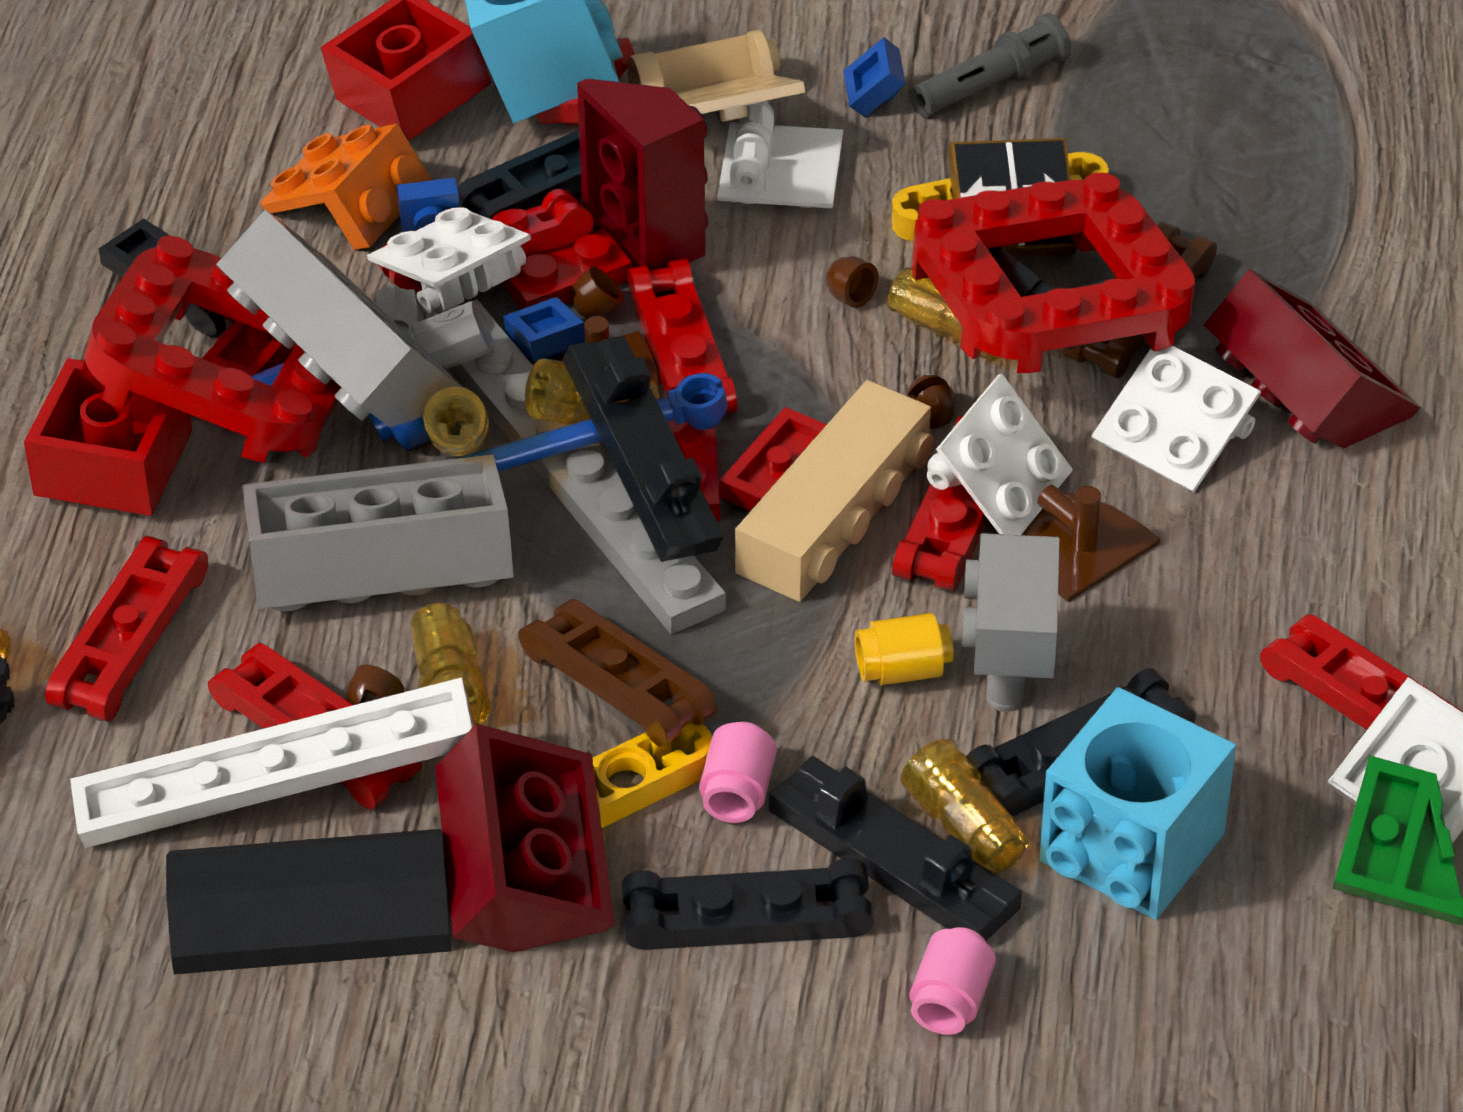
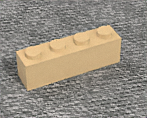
[735,380,934,602]

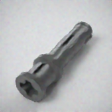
[910,13,1071,118]

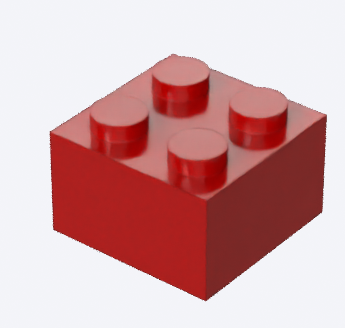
[320,0,491,141]
[24,358,192,516]

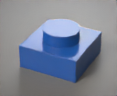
[843,37,906,117]
[397,178,460,233]
[503,297,585,362]

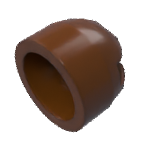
[826,256,879,308]
[571,266,624,318]
[906,375,955,429]
[346,665,404,705]

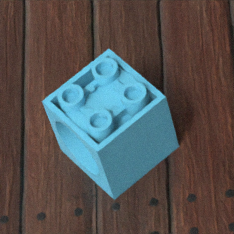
[465,0,623,123]
[1039,687,1236,920]

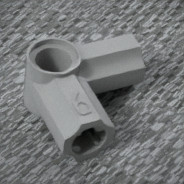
[374,284,494,370]

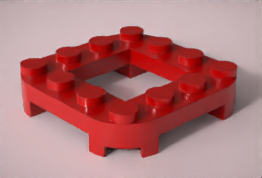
[911,173,1195,373]
[81,236,342,463]

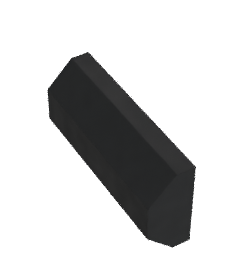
[166,829,451,975]

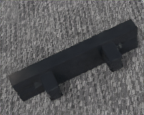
[562,336,724,562]
[769,755,1022,941]

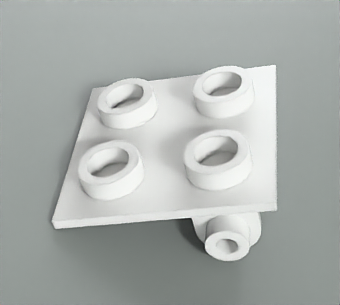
[717,101,843,209]
[367,208,531,314]
[1091,346,1261,493]
[927,374,1073,535]

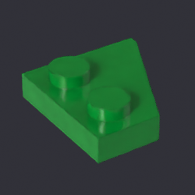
[1332,755,1463,925]

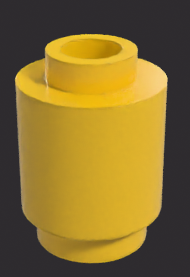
[854,613,954,686]

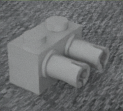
[962,533,1060,712]

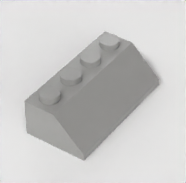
[216,209,469,428]
[242,454,514,611]

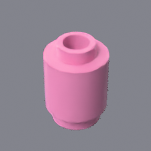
[699,722,777,823]
[910,927,996,1035]

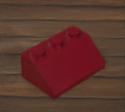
[577,78,708,271]
[1204,269,1421,449]
[435,723,615,952]

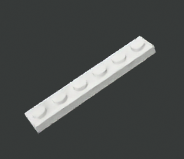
[70,677,474,848]

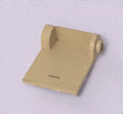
[627,29,805,122]

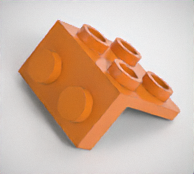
[260,123,432,250]

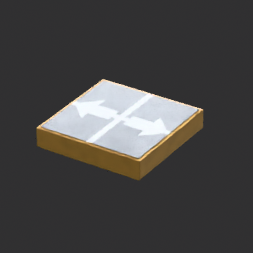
[947,138,1078,256]

